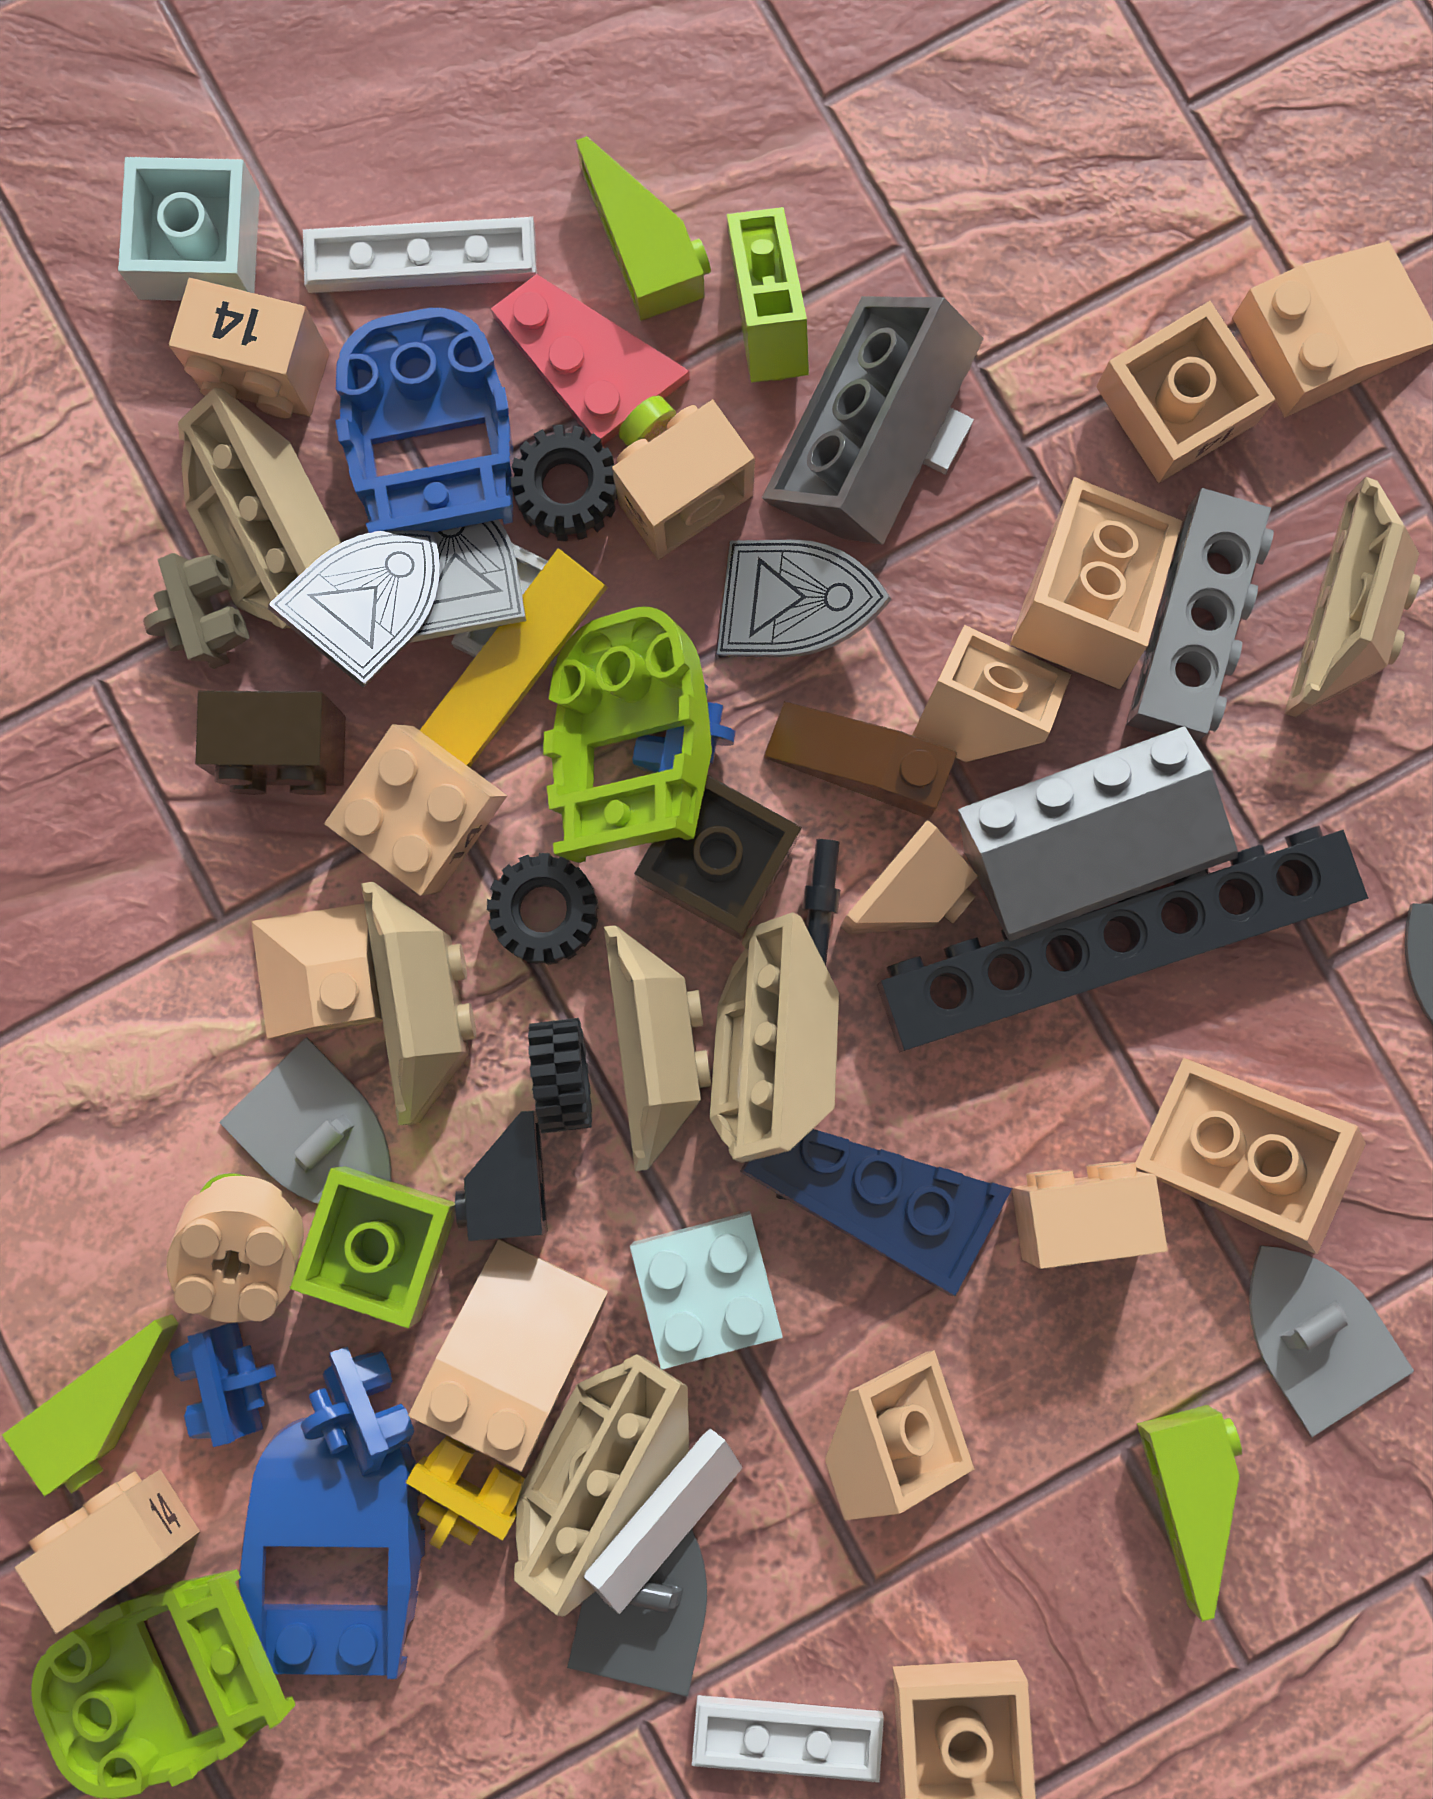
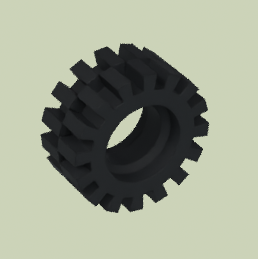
[510,425,618,542]
[487,853,599,965]
[528,1018,592,1134]

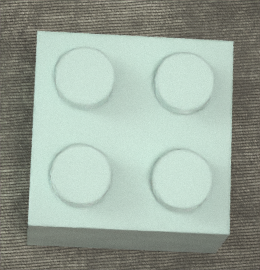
[118,157,260,301]
[630,1211,783,1370]

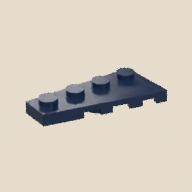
[740,1129,1012,1296]

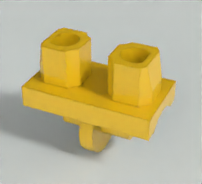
[405,1435,525,1550]

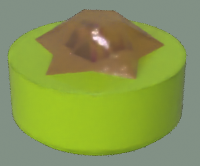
[619,396,676,446]

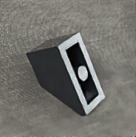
[455,1111,548,1241]

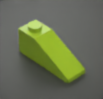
[576,136,711,321]
[727,207,809,383]
[2,1314,179,1497]
[1137,1405,1242,1622]

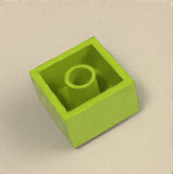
[290,1166,456,1328]

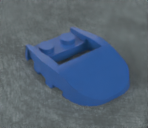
[335,308,513,533]
[239,1417,425,1679]

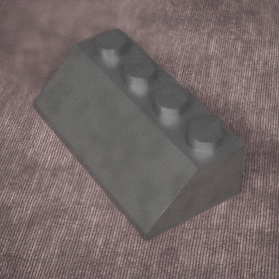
[762,296,984,545]
[958,726,1238,942]

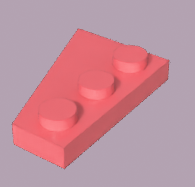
[491,274,690,446]

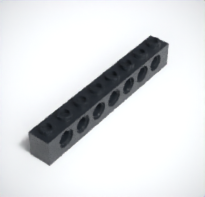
[877,826,1369,1053]

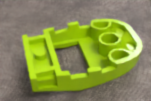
[543,607,712,863]
[31,1569,296,1799]

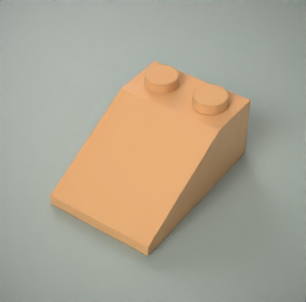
[1232,241,1433,417]
[1010,477,1182,689]
[1135,1058,1366,1254]
[408,1239,608,1471]

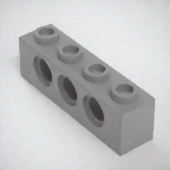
[1126,488,1274,743]

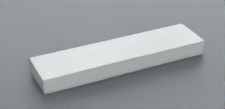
[303,217,537,293]

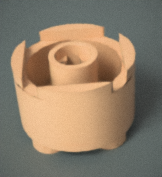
[166,1176,304,1323]

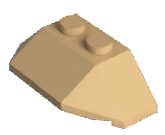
[178,388,341,629]
[1284,477,1420,717]
[361,882,476,1125]
[710,912,839,1163]
[604,925,711,1171]
[514,1354,689,1616]

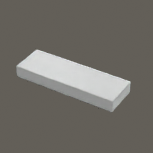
[583,1429,743,1614]
[692,1695,884,1783]

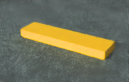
[419,548,608,768]

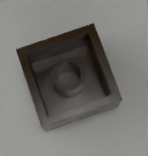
[195,691,346,795]
[634,775,802,940]

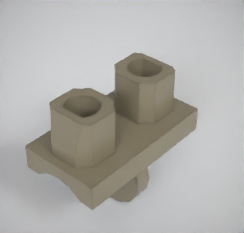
[143,553,250,669]

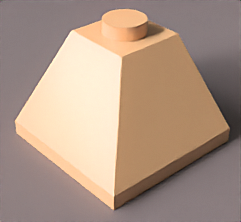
[912,625,1071,762]
[840,820,978,934]
[251,903,382,1039]
[825,1350,974,1520]

